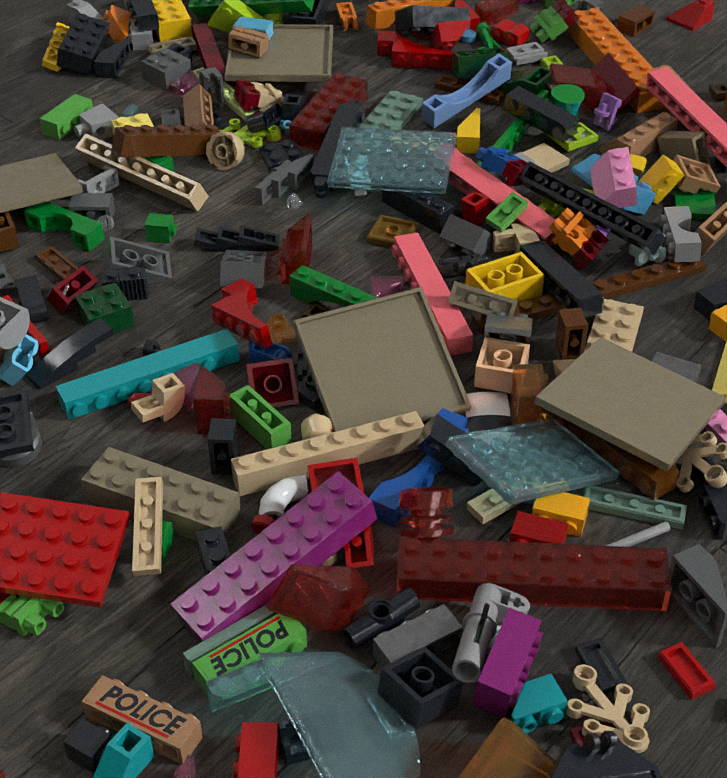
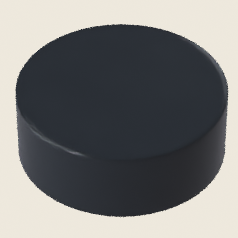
[213,112,223,127]

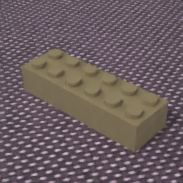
[81,447,241,541]

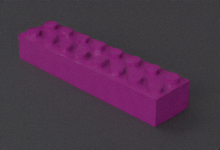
[170,471,377,643]

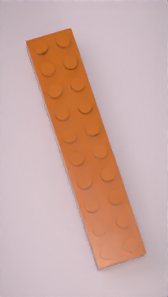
[566,8,666,113]

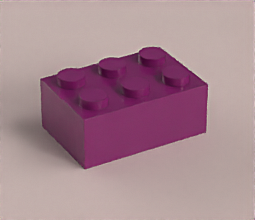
[472,607,544,718]

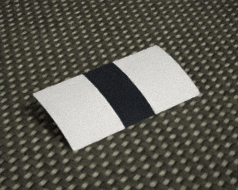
[466,392,517,456]

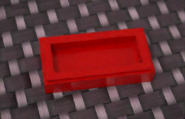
[657,642,716,700]

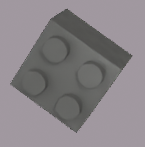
[141,48,192,91]

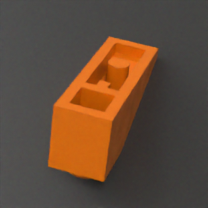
[103,5,130,43]

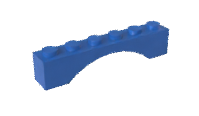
[369,408,469,527]

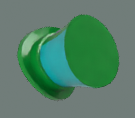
[551,84,585,121]

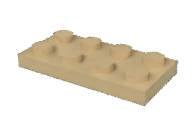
[584,299,644,352]

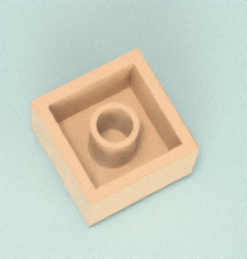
[474,337,530,395]

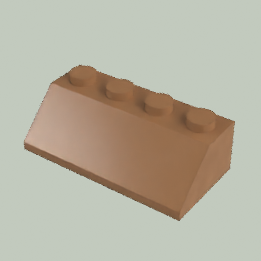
[599,112,678,157]

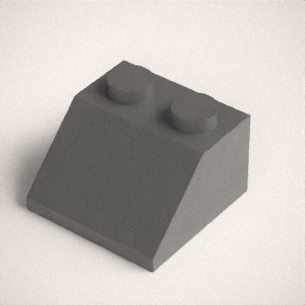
[440,214,493,256]

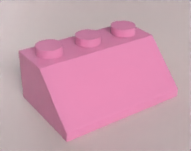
[590,147,638,208]

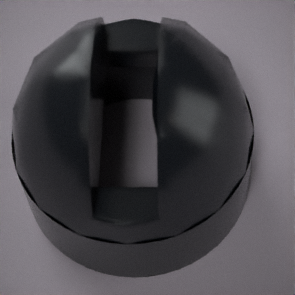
[142,338,161,356]

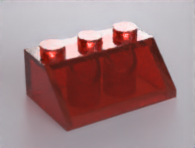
[277,214,313,284]

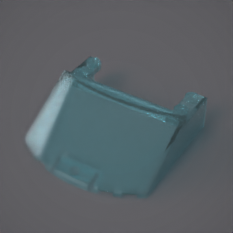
[206,652,421,778]

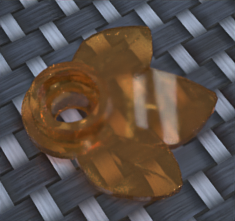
[264,314,296,344]

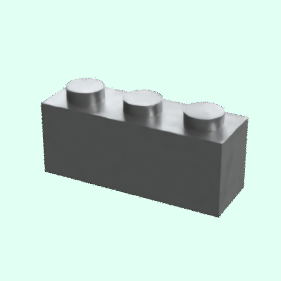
[373,604,463,667]

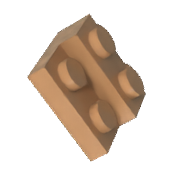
[673,155,721,194]

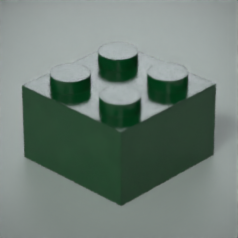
[75,283,135,334]

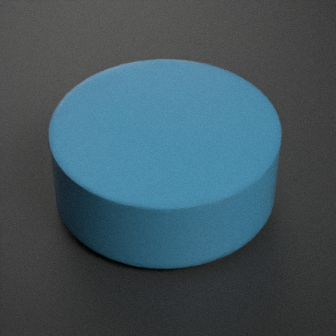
[460,29,476,43]

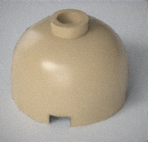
[206,132,245,171]

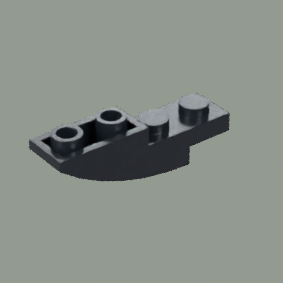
[692,456,727,540]

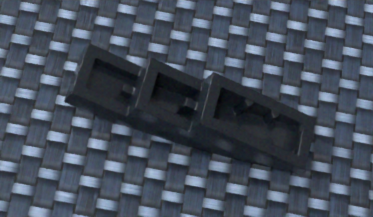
[194,225,280,252]
[27,318,113,389]

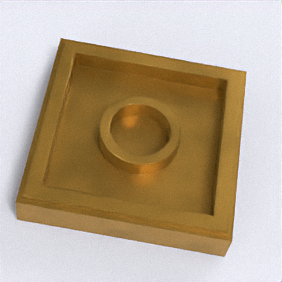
[367,215,418,248]

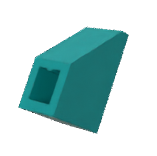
[510,674,567,736]
[93,722,154,778]

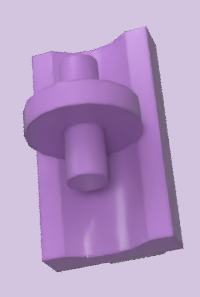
[593,93,622,131]

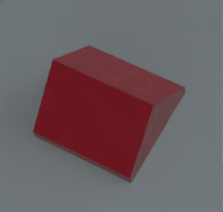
[246,358,299,408]

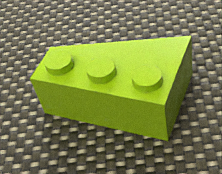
[207,0,266,33]

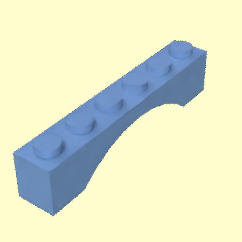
[422,53,512,128]

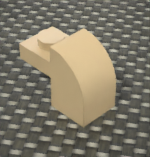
[492,224,540,254]
[131,373,185,422]

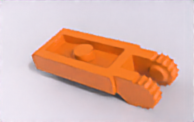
[336,2,358,31]

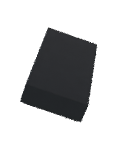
[575,638,627,694]

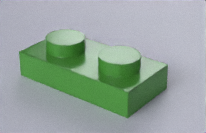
[486,192,528,233]

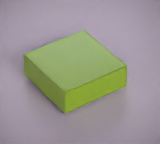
[540,56,563,71]

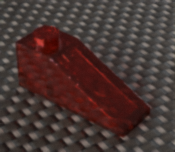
[475,0,520,25]

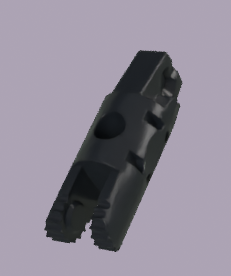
[439,254,492,278]

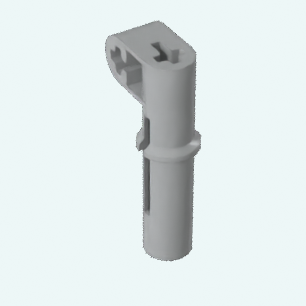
[452,583,530,683]

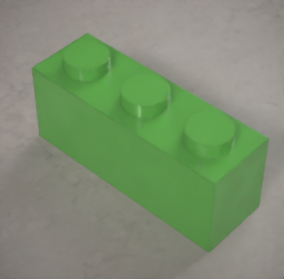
[40,94,93,140]
[229,385,292,449]

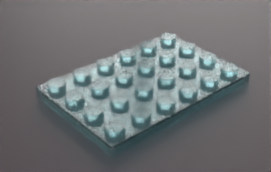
[327,127,457,194]
[445,418,619,504]

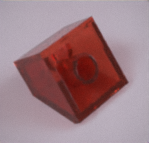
[194,367,232,434]

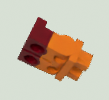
[548,207,609,271]

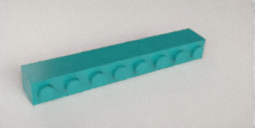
[56,329,240,420]

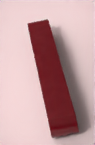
[192,23,225,81]

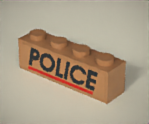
[82,675,203,765]

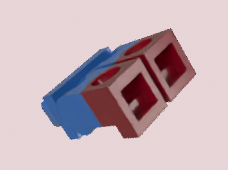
[475,146,527,187]

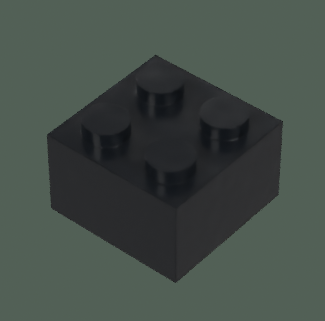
[377,646,464,730]

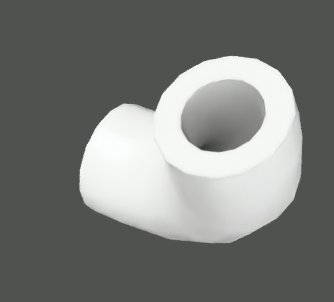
[259,475,308,521]

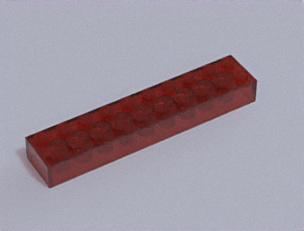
[397,537,672,611]

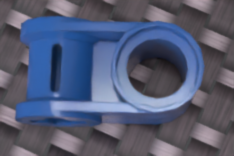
[248,341,293,364]

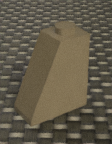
[657,131,711,167]

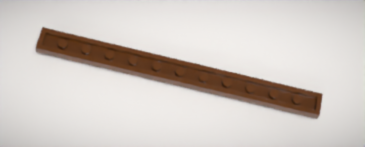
[472,259,707,334]

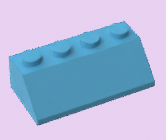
[571,153,657,215]

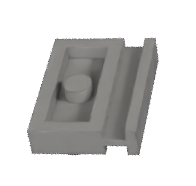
[506,42,548,65]

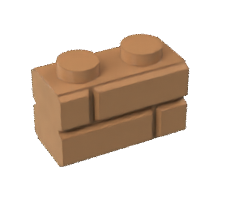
[228,26,269,58]

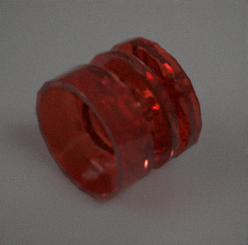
[398,487,455,539]

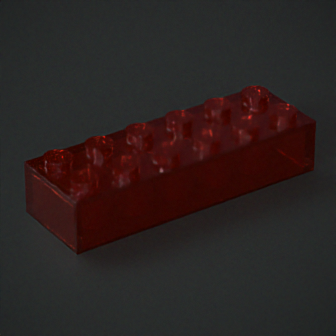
[289,73,368,151]

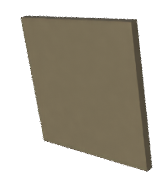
[224,24,333,82]
[0,153,83,213]
[292,287,472,432]
[534,337,727,471]

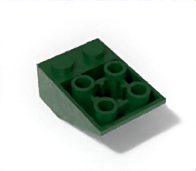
[495,66,555,95]

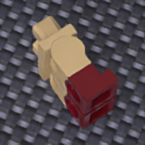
[233,80,284,111]

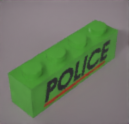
[192,608,307,703]

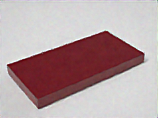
[583,53,641,114]

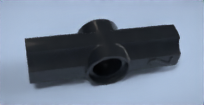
[341,587,420,649]

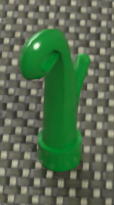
[475,23,500,49]

